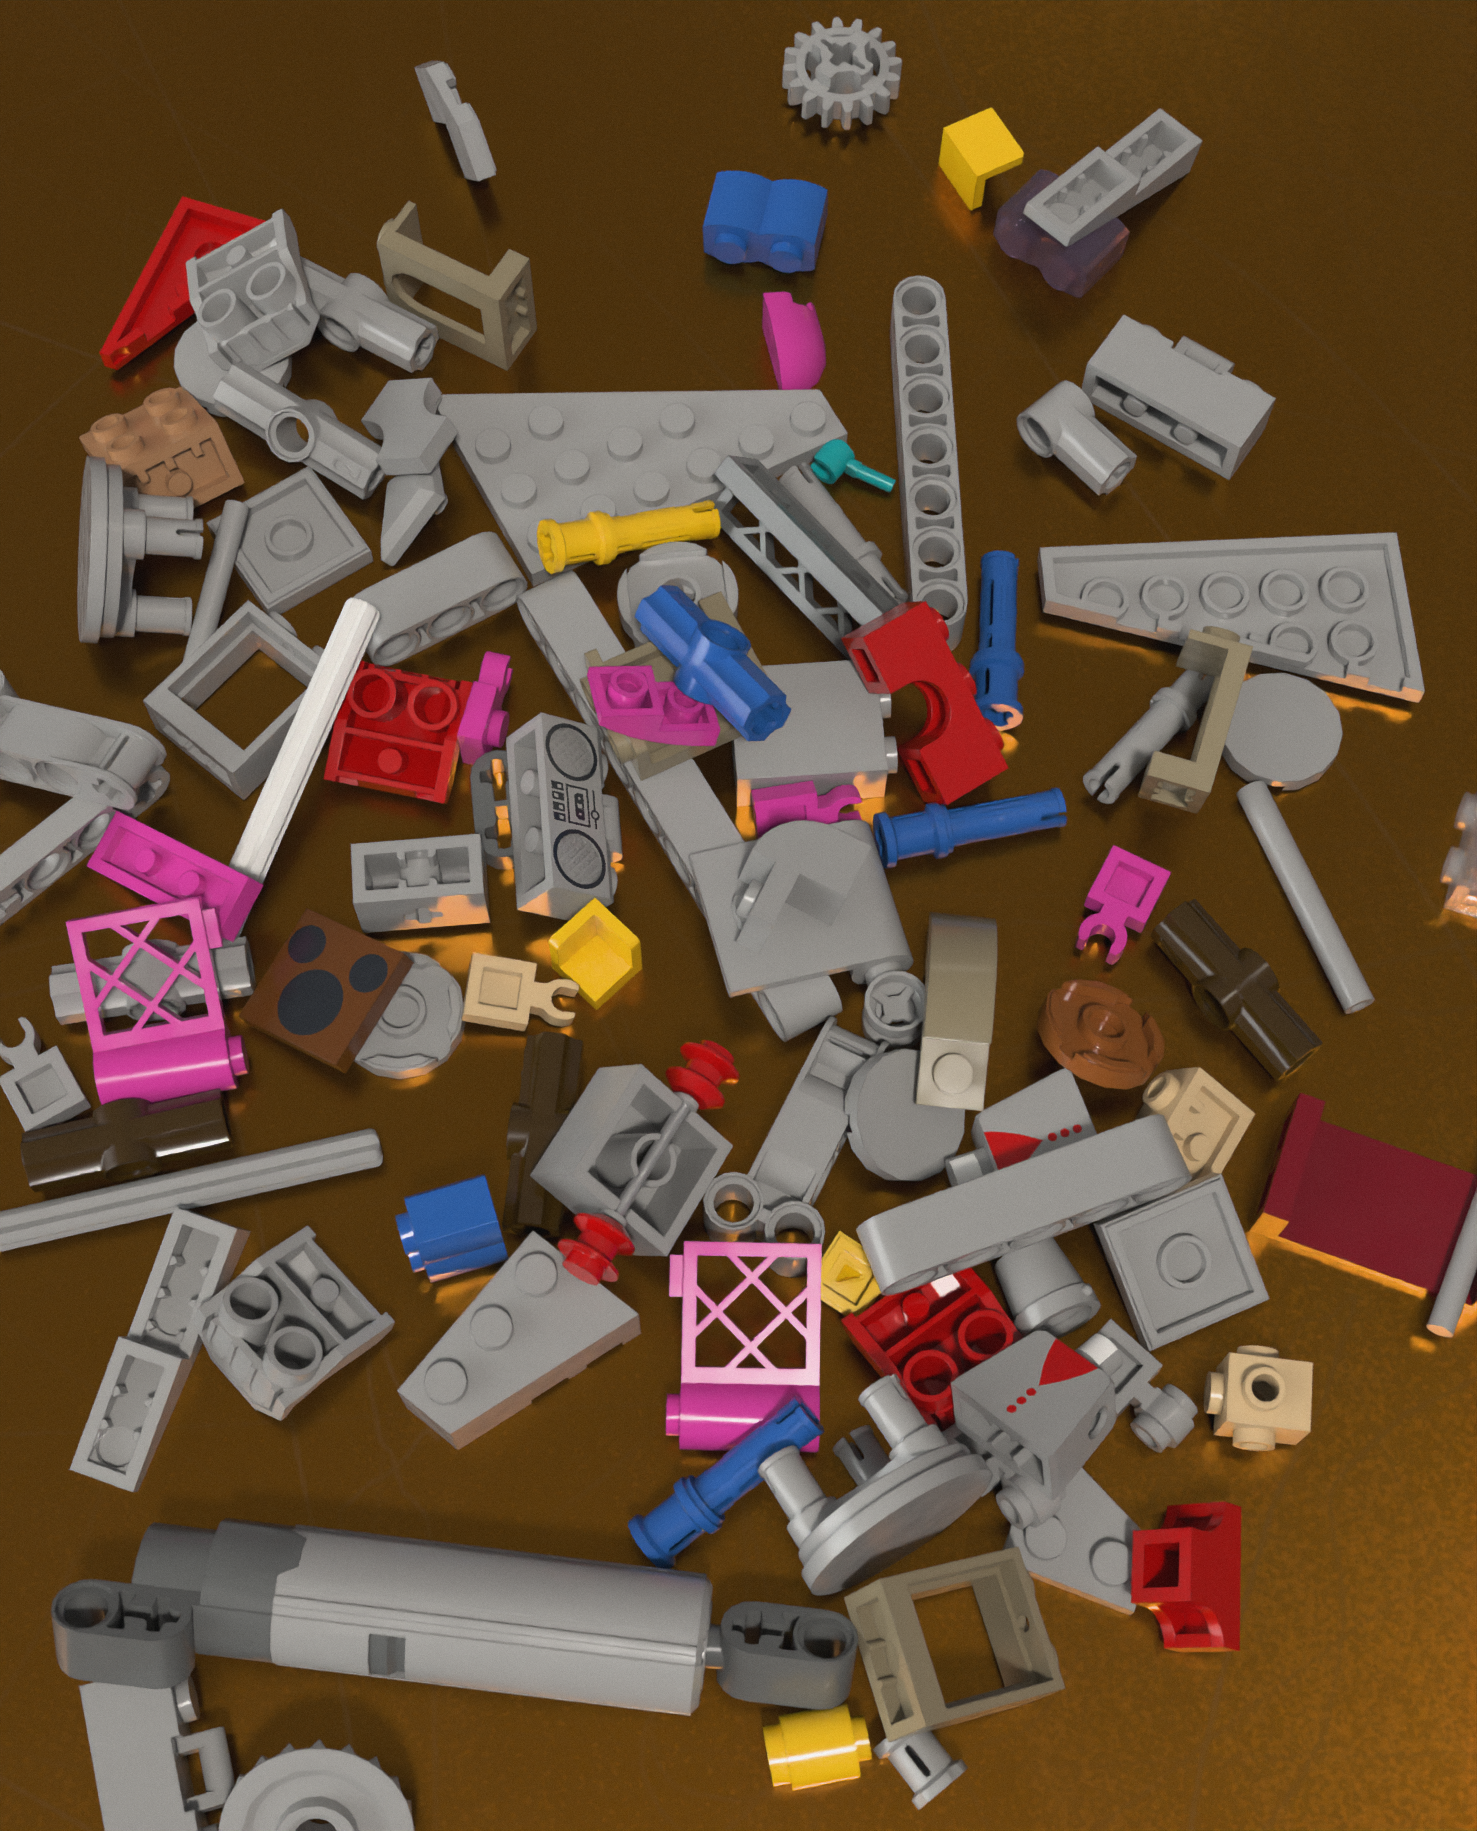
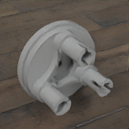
[77,456,203,643]
[757,1374,993,1596]

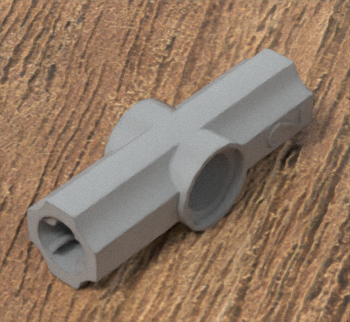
[300,256,439,373]
[213,361,385,500]
[49,936,256,1025]

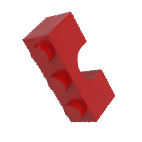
[841,601,1008,805]

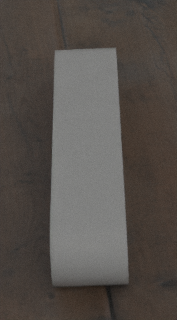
[856,1114,1192,1296]

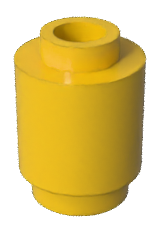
[762,1703,872,1791]

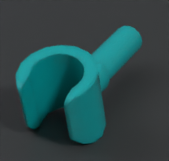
[811,439,896,493]

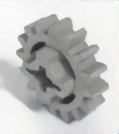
[782,17,902,130]

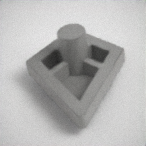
[381,462,448,566]

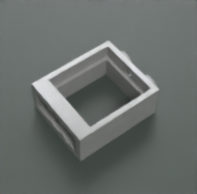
[143,600,324,800]

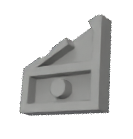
[1002,1467,1141,1615]

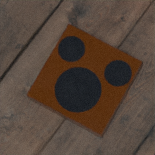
[238,908,414,1074]

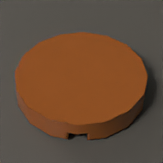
[1036,979,1165,1090]

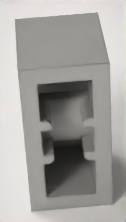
[351,834,490,933]

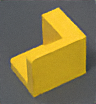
[939,107,1024,210]
[548,898,642,1010]

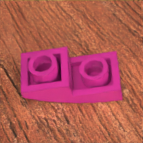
[587,665,720,746]

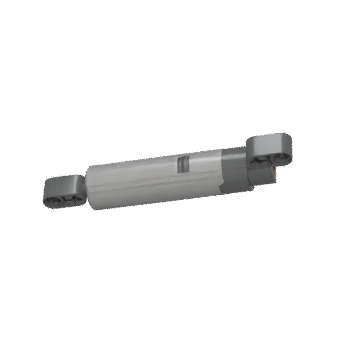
[51,1518,858,1716]

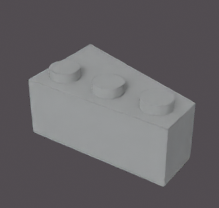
[397,1231,641,1450]

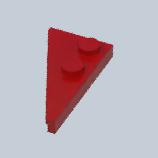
[99,196,266,370]

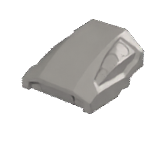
[186,208,320,371]
[193,1226,395,1421]

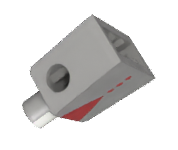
[945,1068,1097,1187]
[951,1331,1123,1501]

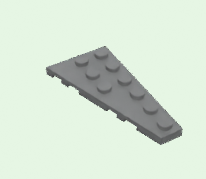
[1037,532,1425,703]

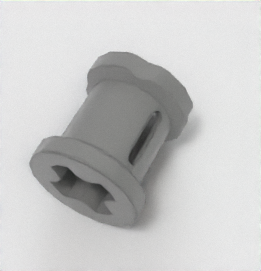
[873,1731,968,1810]

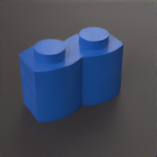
[703,171,828,273]
[395,1174,509,1283]

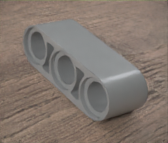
[353,532,528,666]

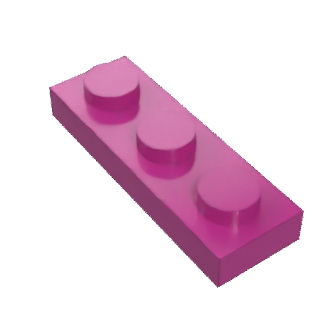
[87,811,263,942]

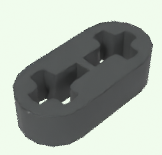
[470,750,514,870]

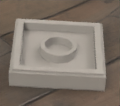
[207,466,373,614]
[1093,1172,1269,1351]

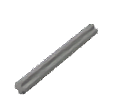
[0,1128,383,1252]

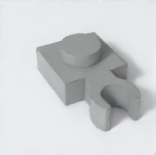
[0,1017,91,1132]

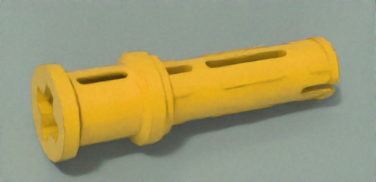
[537,500,721,574]

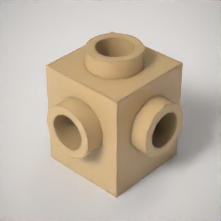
[1204,1345,1313,1451]

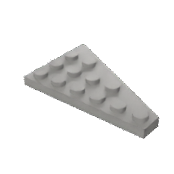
[436,389,848,587]

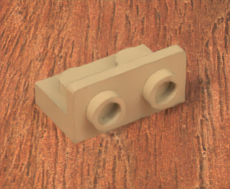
[1134,1067,1255,1183]

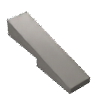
[1023,108,1203,247]
[70,1207,251,1492]

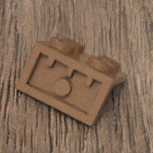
[79,387,245,509]

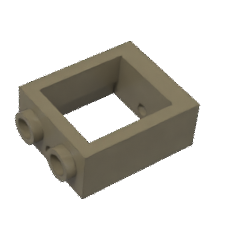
[844,1546,1065,1743]

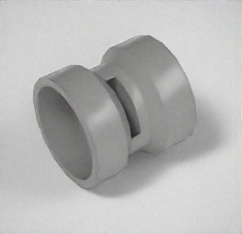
[861,971,925,1052]

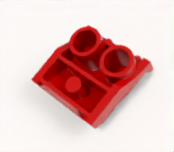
[323,660,473,804]
[841,1267,1023,1433]

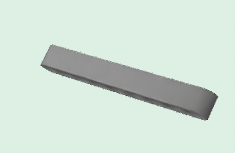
[516,570,843,1042]

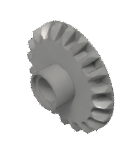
[219,1739,415,1831]

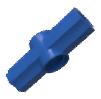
[635,585,791,741]

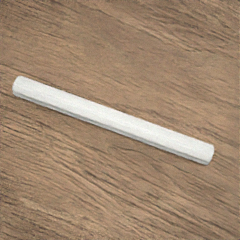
[222,598,380,940]

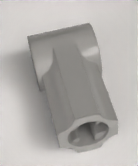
[1017,380,1137,495]

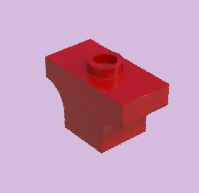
[1131,1501,1242,1652]

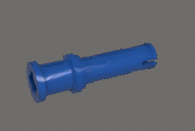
[969,550,1024,731]
[873,787,1067,869]
[628,1396,824,1569]

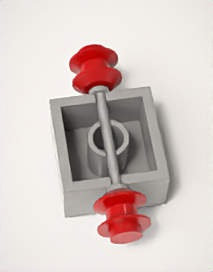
[530,1040,740,1285]

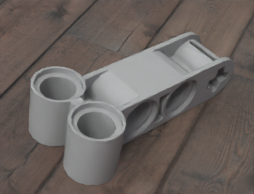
[0,670,167,810]
[703,1016,890,1278]

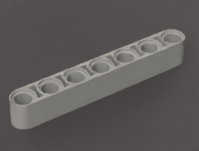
[890,275,968,651]

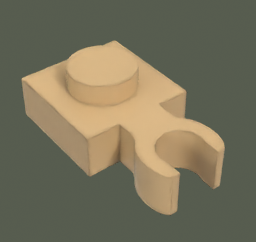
[461,952,579,1031]

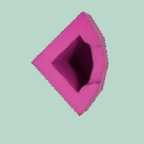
[762,292,826,390]

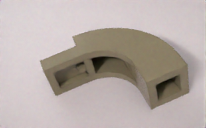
[915,912,997,1111]

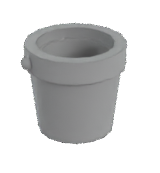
[994,1237,1101,1339]

